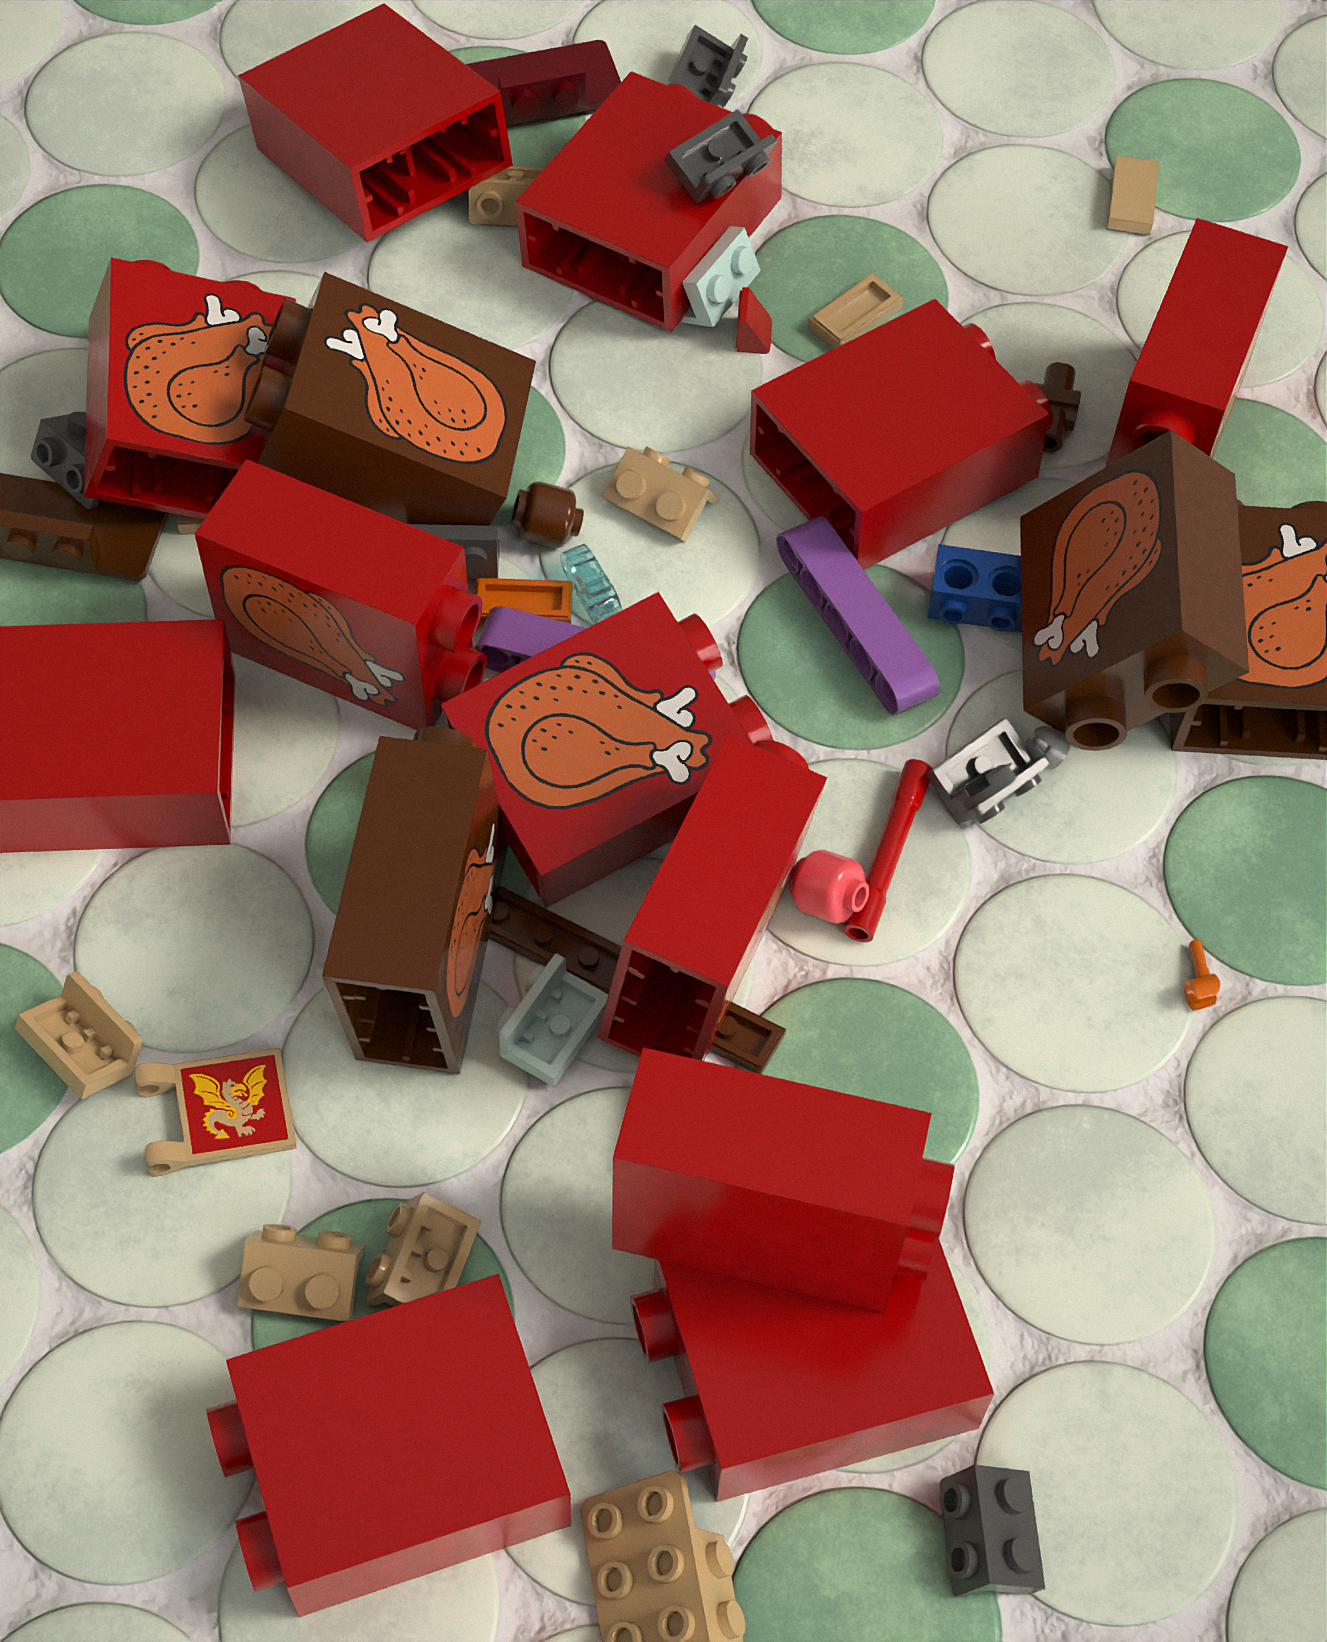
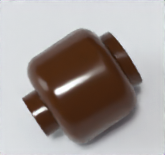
[511,481,584,548]

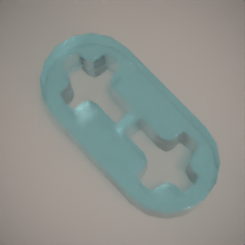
[560,544,622,624]

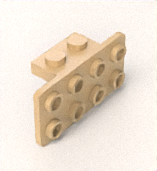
[581,1470,745,1642]

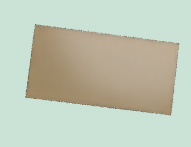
[1107,155,1159,235]
[808,273,904,349]

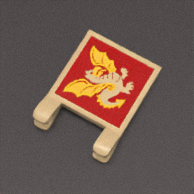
[134,1048,297,1176]

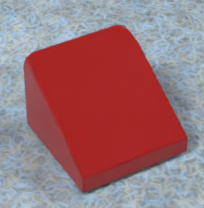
[735,287,772,354]

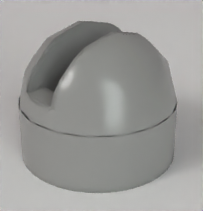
[1026,726,1070,770]

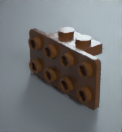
[0,473,169,581]

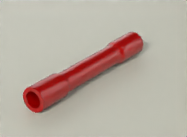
[843,759,932,942]

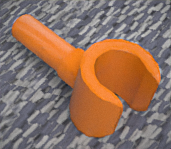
[1184,940,1220,1011]

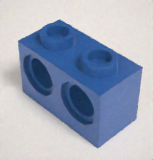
[927,544,1022,632]

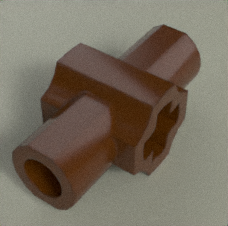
[1036,362,1081,452]

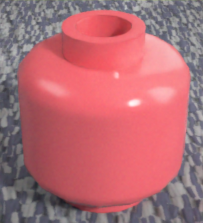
[788,850,869,924]

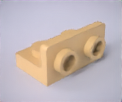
[469,166,544,226]
[365,1192,481,1307]

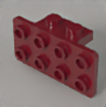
[466,40,621,126]

